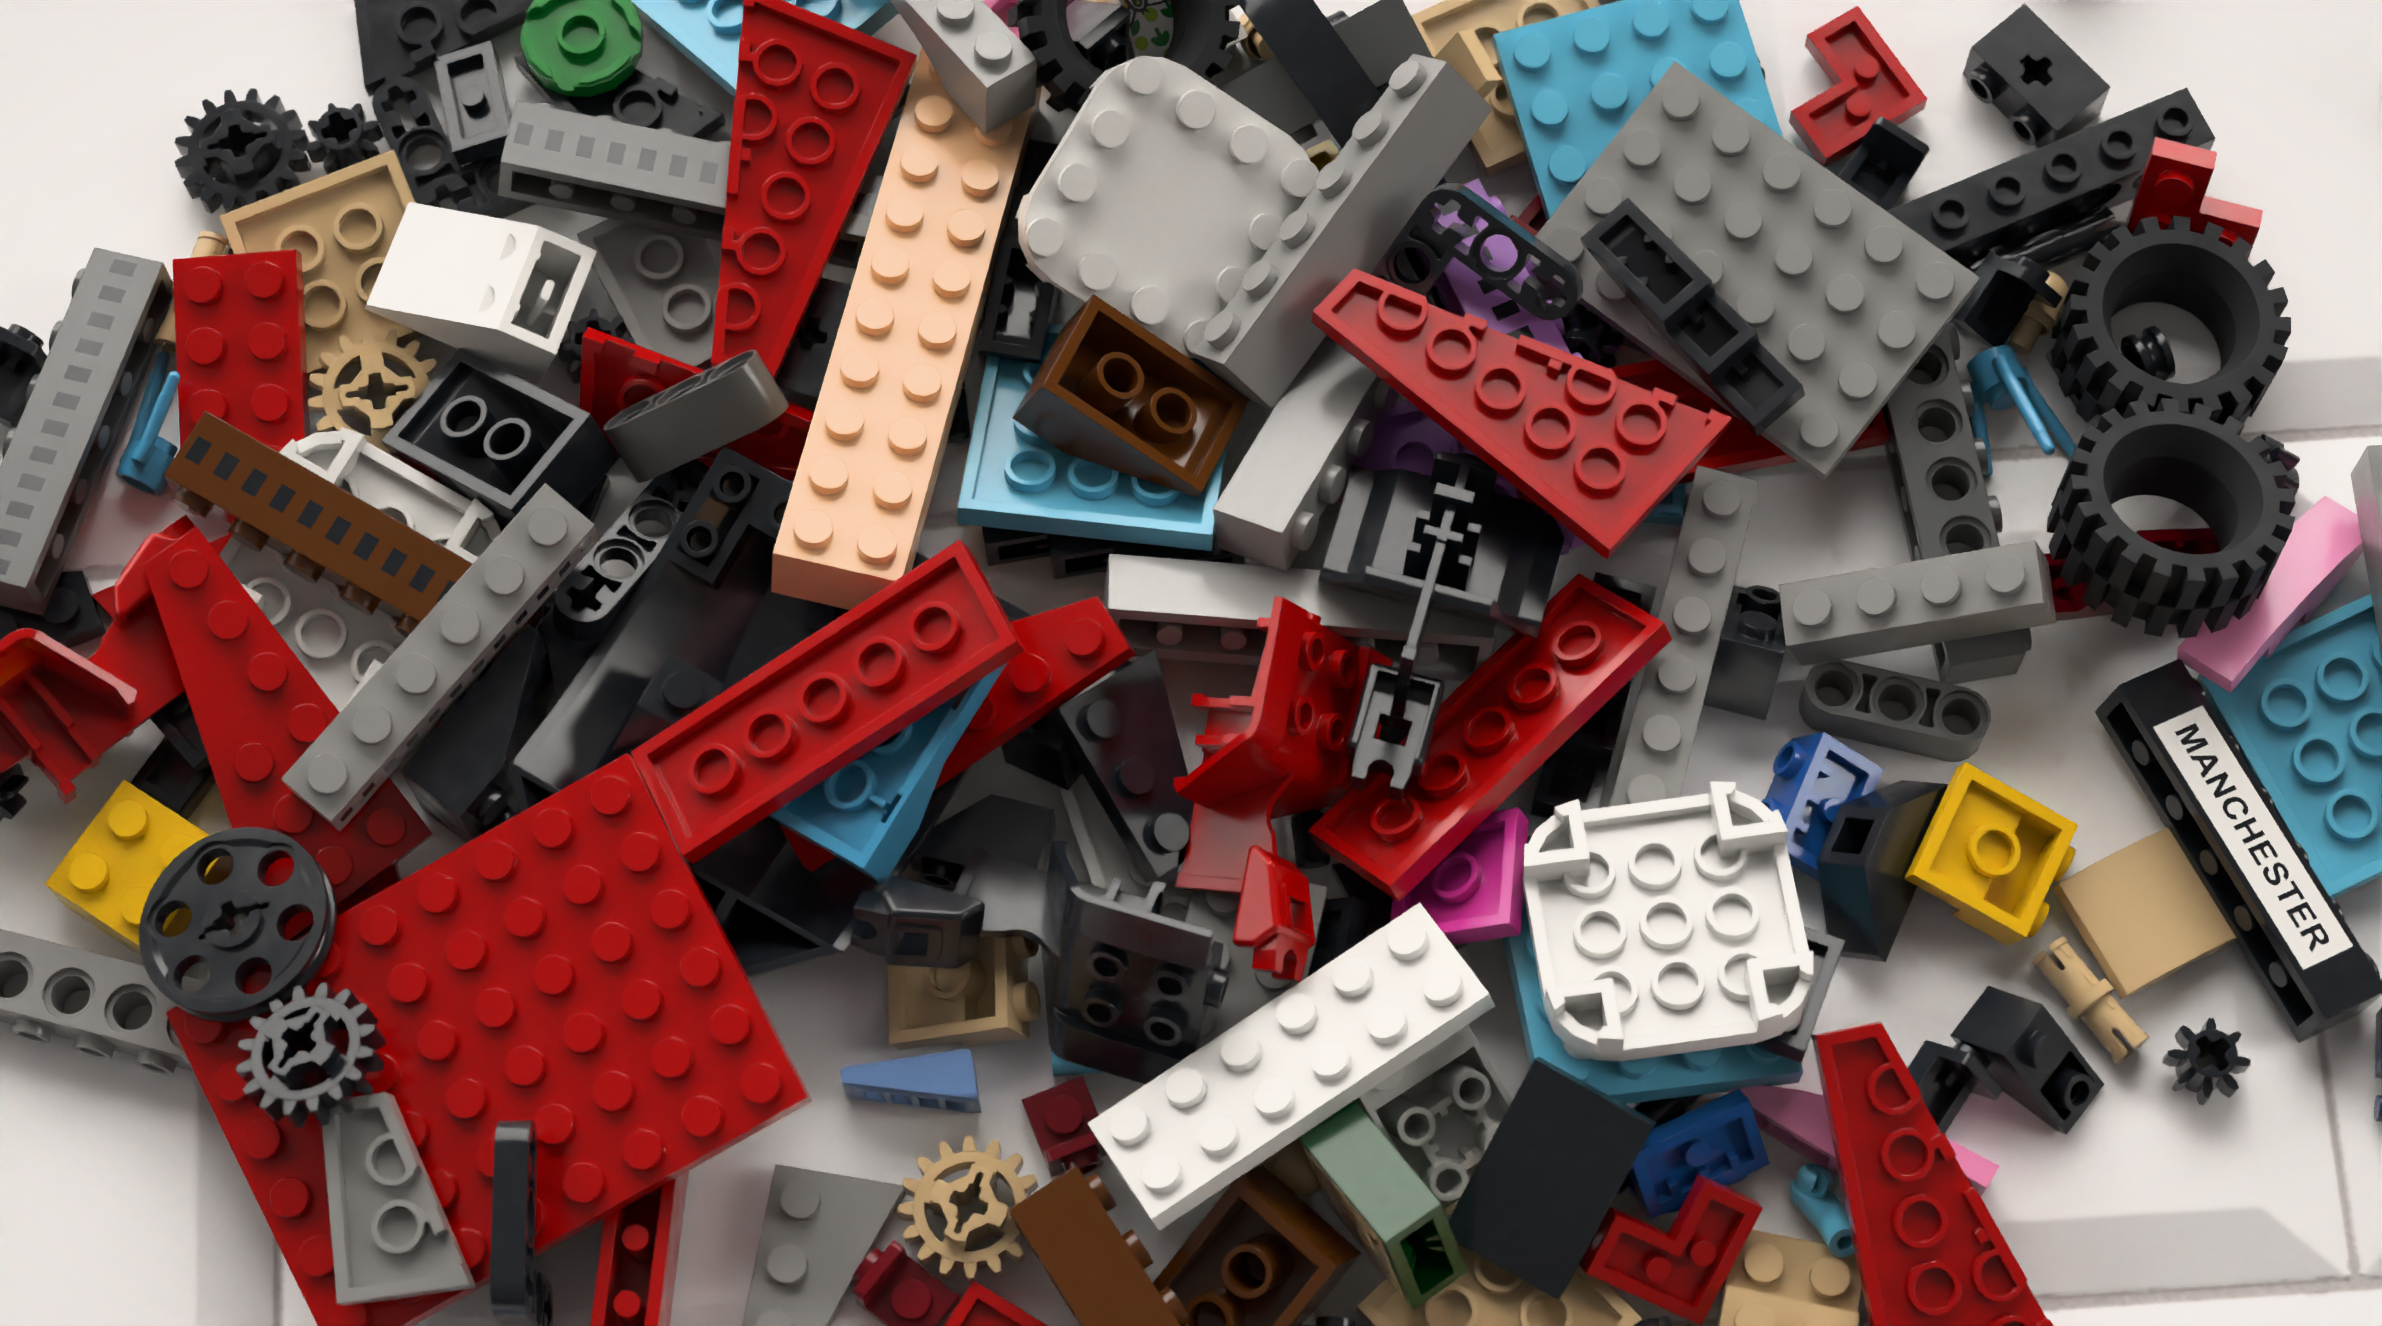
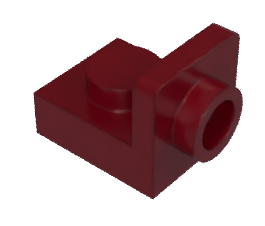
[1022,1076,1108,1177]
[852,1240,961,1326]

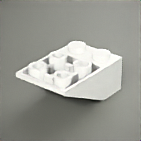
[364,202,597,384]
[1355,1024,1513,1216]

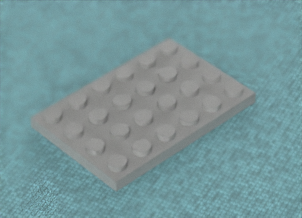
[1530,62,1980,481]

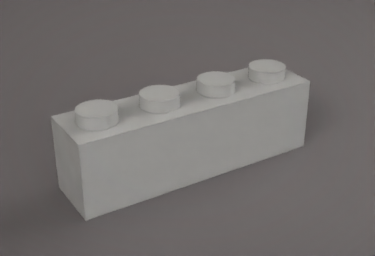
[1213,335,1399,572]
[1779,540,2056,666]

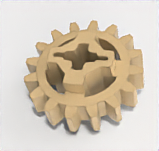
[308,327,437,455]
[898,1136,1038,1284]

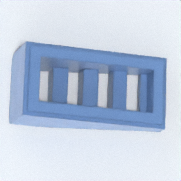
[840,1049,981,1113]

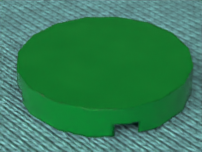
[520,0,644,97]

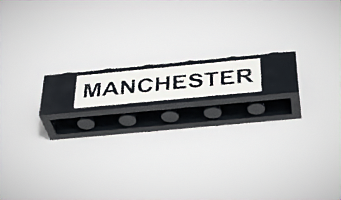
[2095,658,2382,1043]

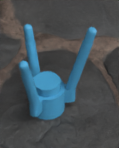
[1967,345,2077,478]
[115,351,180,497]

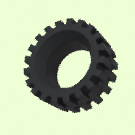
[1008,0,1240,119]
[2051,216,2291,426]
[2047,398,2296,638]

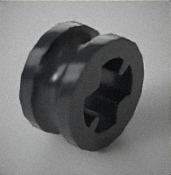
[2121,326,2175,380]

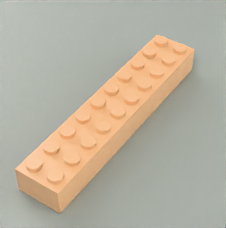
[771,48,1042,610]

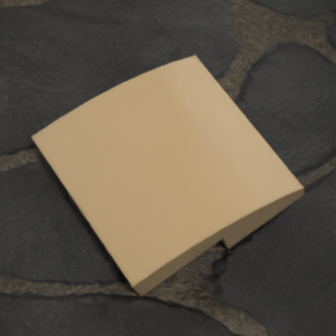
[2053,827,2236,1000]

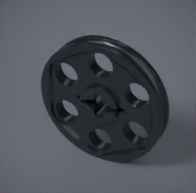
[139,827,337,1023]

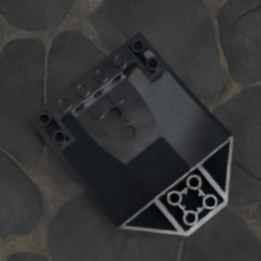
[508,445,1032,979]

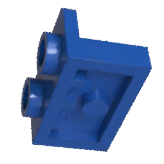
[1761,732,1884,882]
[1627,1089,1770,1220]

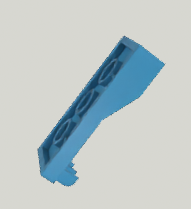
[769,662,1008,885]

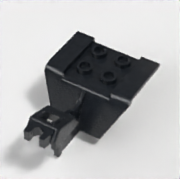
[1318,451,1565,801]
[850,840,1230,1084]

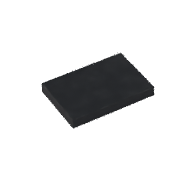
[1448,1056,1656,1300]

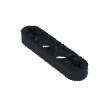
[552,459,710,641]

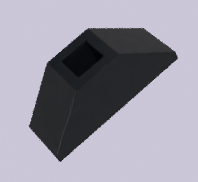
[1816,780,1949,962]

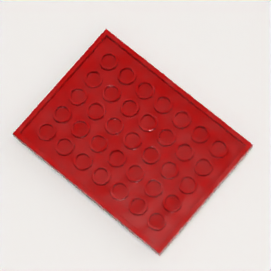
[165,753,813,1326]

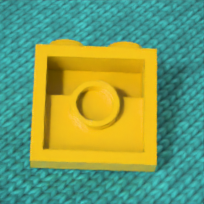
[1904,762,2078,946]

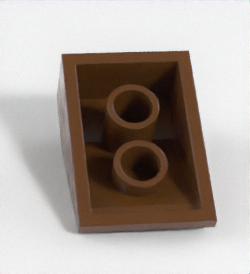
[1012,294,1250,497]
[1153,1165,1361,1326]

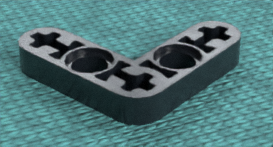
[372,76,537,219]
[1370,183,1583,320]
[490,1121,553,1326]

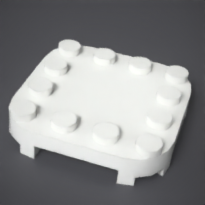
[1015,56,1319,358]
[219,427,501,712]
[1523,781,1813,1061]

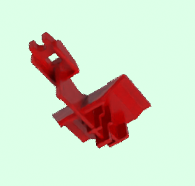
[0,514,195,805]
[1173,596,1393,982]

